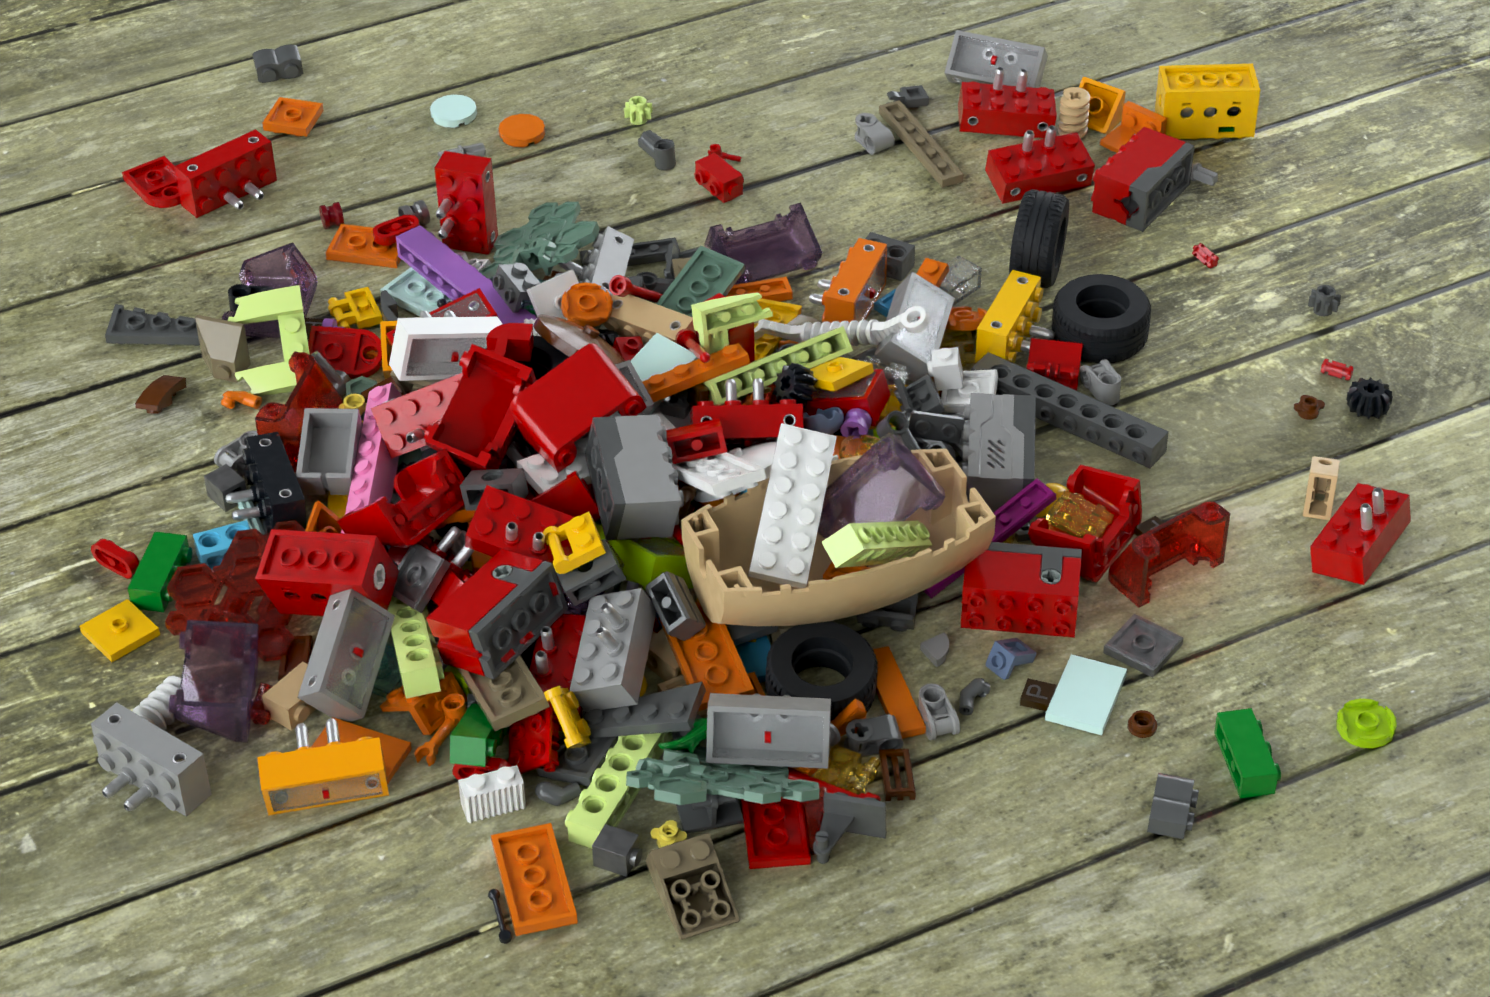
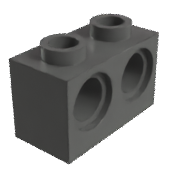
[865,232,915,281]

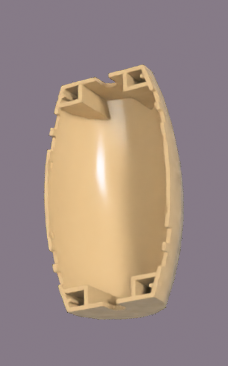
[681,449,996,627]

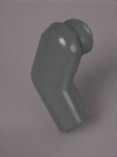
[959,678,991,715]
[535,781,581,806]

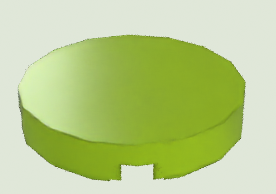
[1336,698,1397,749]

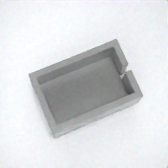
[296,408,363,495]

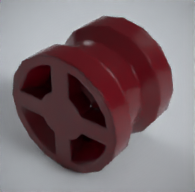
[319,202,344,229]

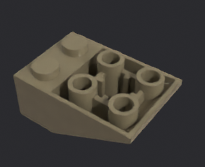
[646,833,740,940]

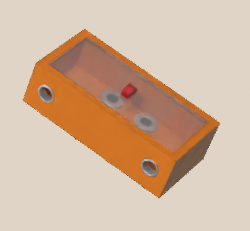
[809,238,887,323]

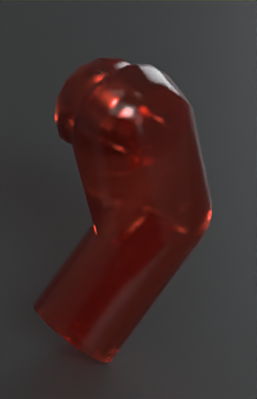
[250,682,273,725]

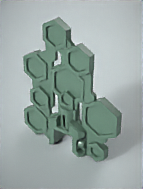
[478,201,600,282]
[626,746,820,805]

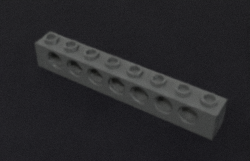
[971,352,1169,469]

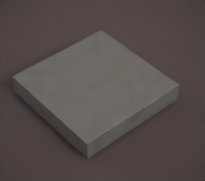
[392,543,451,613]
[1103,614,1183,678]

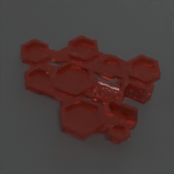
[165,520,305,662]

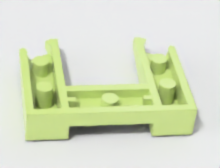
[228,285,315,396]
[691,293,773,405]

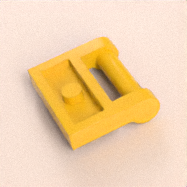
[543,511,606,574]
[544,686,591,749]

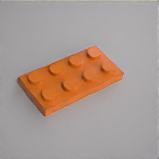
[659,601,754,711]
[491,823,578,936]

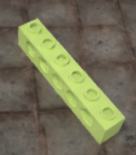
[703,326,853,405]
[822,520,932,568]
[388,595,445,698]
[565,732,672,849]

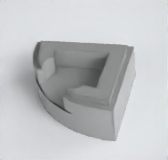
[920,632,949,667]

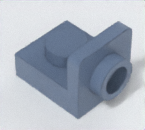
[985,638,1037,680]

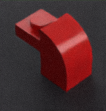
[486,323,534,362]

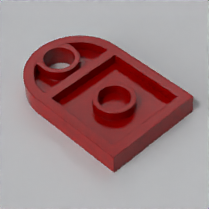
[122,156,181,208]
[308,326,382,379]

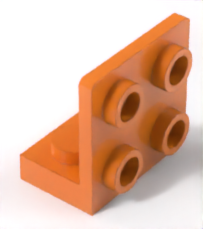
[1100,101,1167,153]
[379,671,467,735]

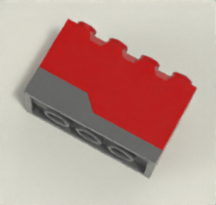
[1091,127,1195,232]

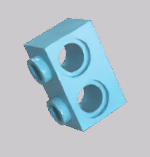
[193,520,258,576]

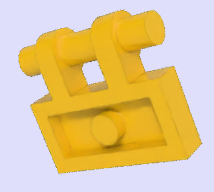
[328,287,383,329]

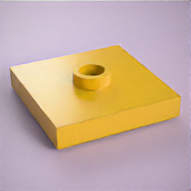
[810,357,874,392]
[79,599,160,662]

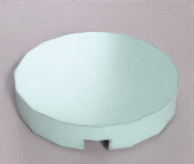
[430,95,477,128]

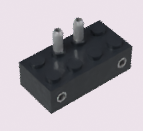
[226,432,306,537]

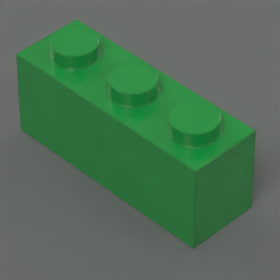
[127,532,193,613]
[450,703,510,767]
[1214,708,1281,798]

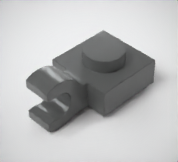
[886,85,929,108]

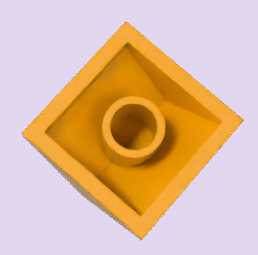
[1079,76,1125,135]

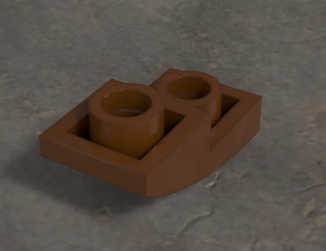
[135,375,187,414]

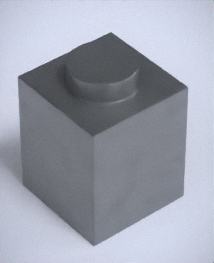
[204,464,246,512]
[592,824,643,877]

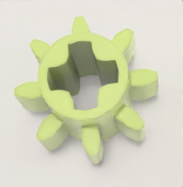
[624,96,652,125]

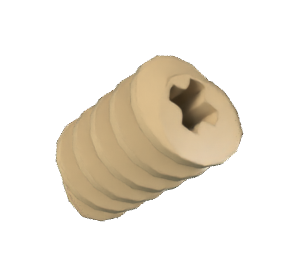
[1058,87,1090,138]

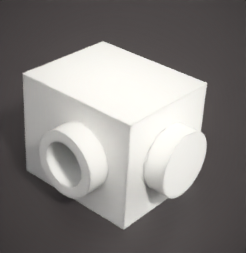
[927,347,963,391]

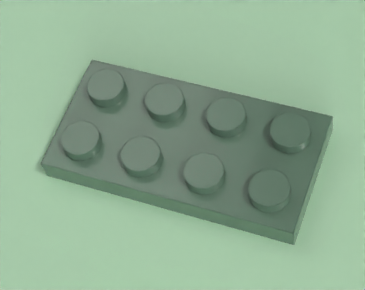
[656,245,745,327]

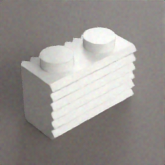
[458,765,526,823]

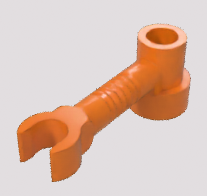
[414,693,467,766]

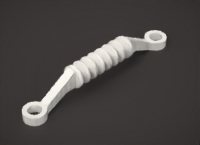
[754,306,930,346]

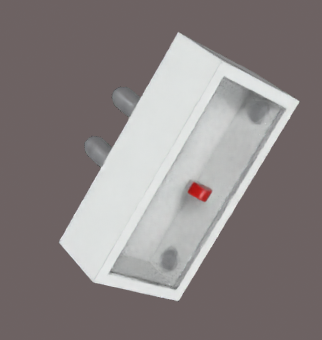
[389,310,502,381]

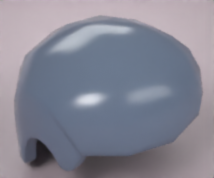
[803,407,845,435]

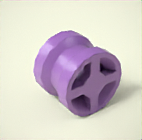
[841,408,872,442]

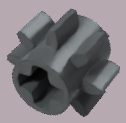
[1308,285,1341,317]

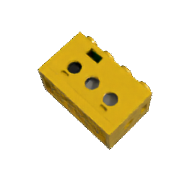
[1155,63,1260,140]

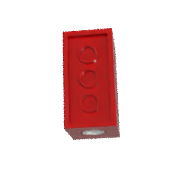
[255,529,399,616]

